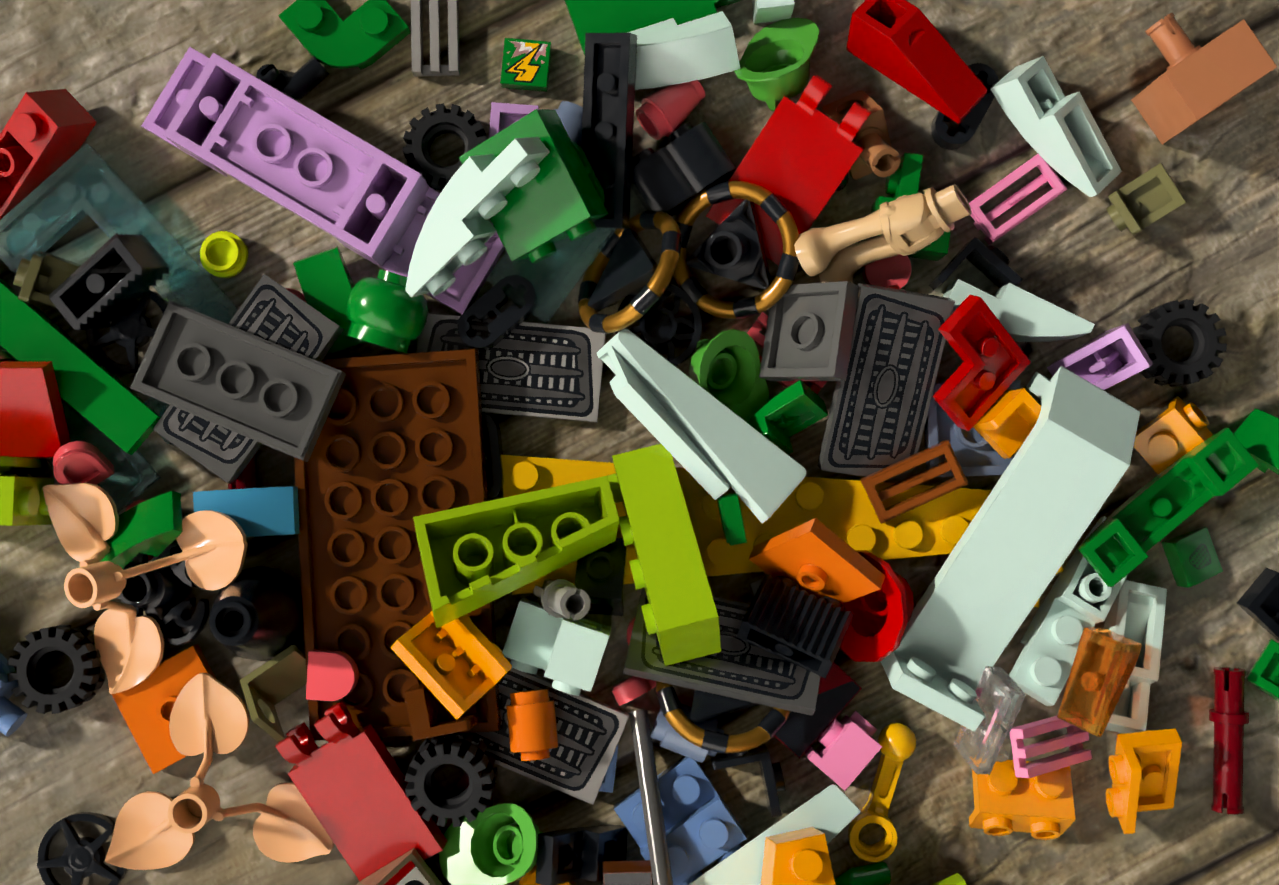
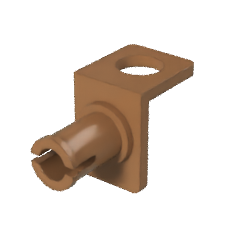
[822,90,900,180]

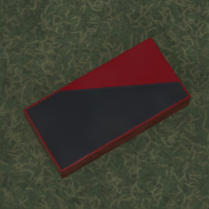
[775,662,862,759]

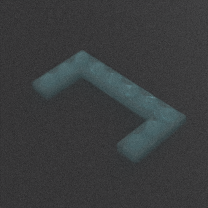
[0,143,239,445]

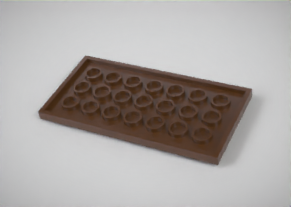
[294,349,501,741]

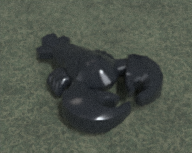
[116,539,210,646]

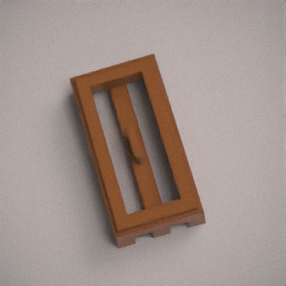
[860,440,968,524]

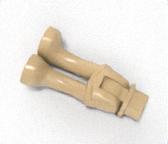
[794,184,971,283]

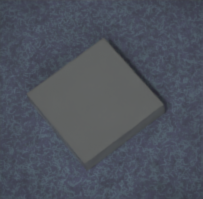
[759,281,859,381]

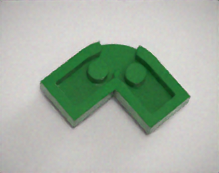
[278,0,411,70]

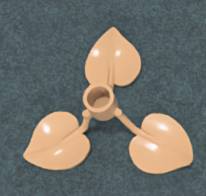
[42,483,248,694]
[105,673,334,870]

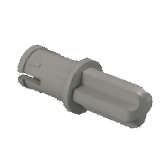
[533,579,591,620]

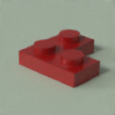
[932,295,1031,431]

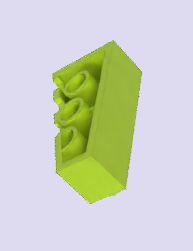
[607,443,721,666]
[413,476,620,629]

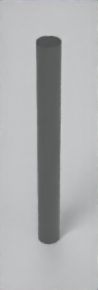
[629,710,673,885]

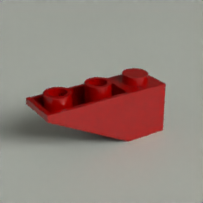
[846,0,988,124]
[0,89,97,225]

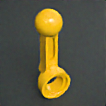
[848,723,916,862]

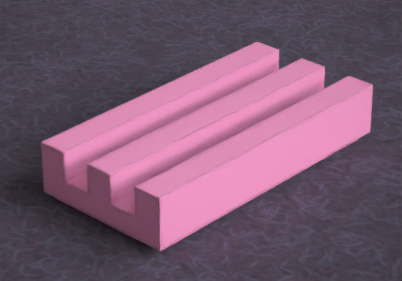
[969,154,1068,245]
[1009,711,1092,778]

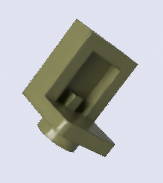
[1106,163,1187,236]
[13,250,81,308]

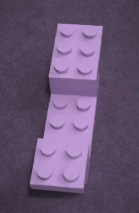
[141,47,505,315]

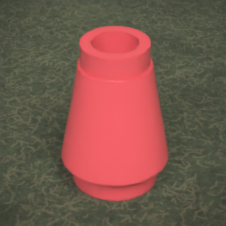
[636,80,706,140]

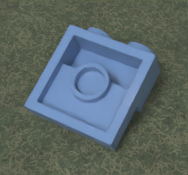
[614,756,747,885]

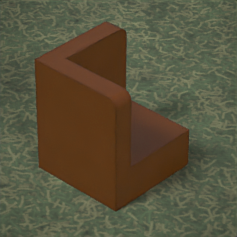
[404,683,479,741]

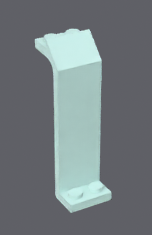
[881,366,1140,732]

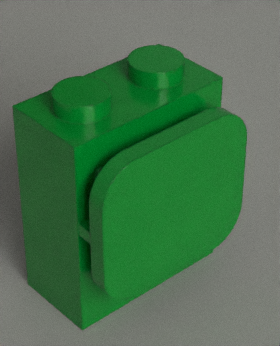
[459,109,608,264]

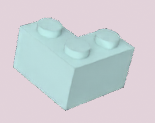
[502,598,611,696]

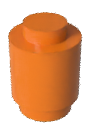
[506,689,559,761]

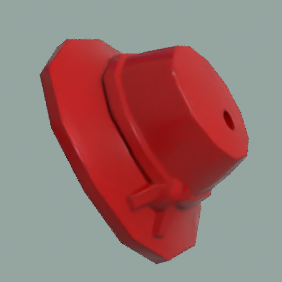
[840,550,914,662]

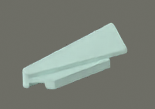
[597,328,807,524]
[688,784,861,885]

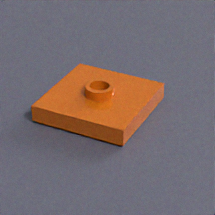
[749,518,885,604]
[111,644,216,774]

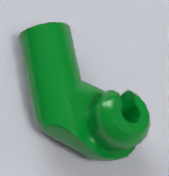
[835,861,891,885]

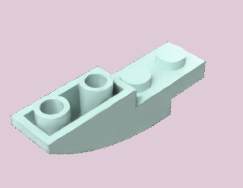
[405,137,550,297]
[1006,516,1128,706]

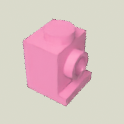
[804,711,882,791]

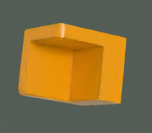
[973,388,1041,459]

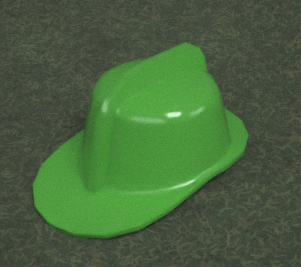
[734,18,820,112]
[689,329,770,422]
[439,803,543,885]

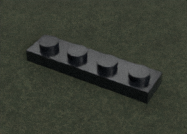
[581,33,637,229]

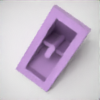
[1047,323,1153,390]

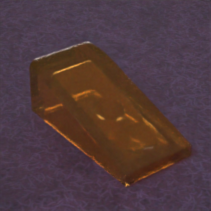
[1057,627,1142,737]

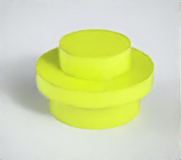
[200,231,248,278]

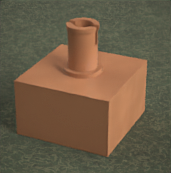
[1131,12,1277,145]

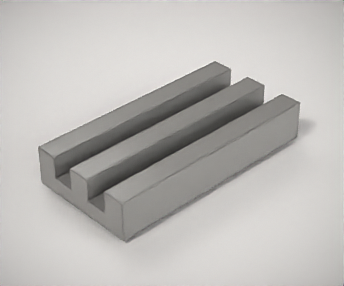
[411,0,460,77]

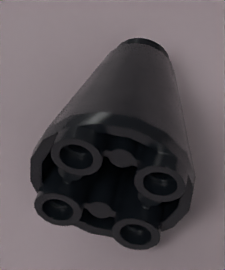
[209,566,304,661]

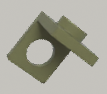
[240,645,307,742]

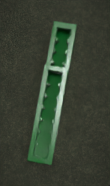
[0,278,161,455]

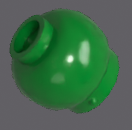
[347,269,428,353]

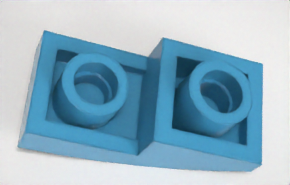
[193,486,300,537]

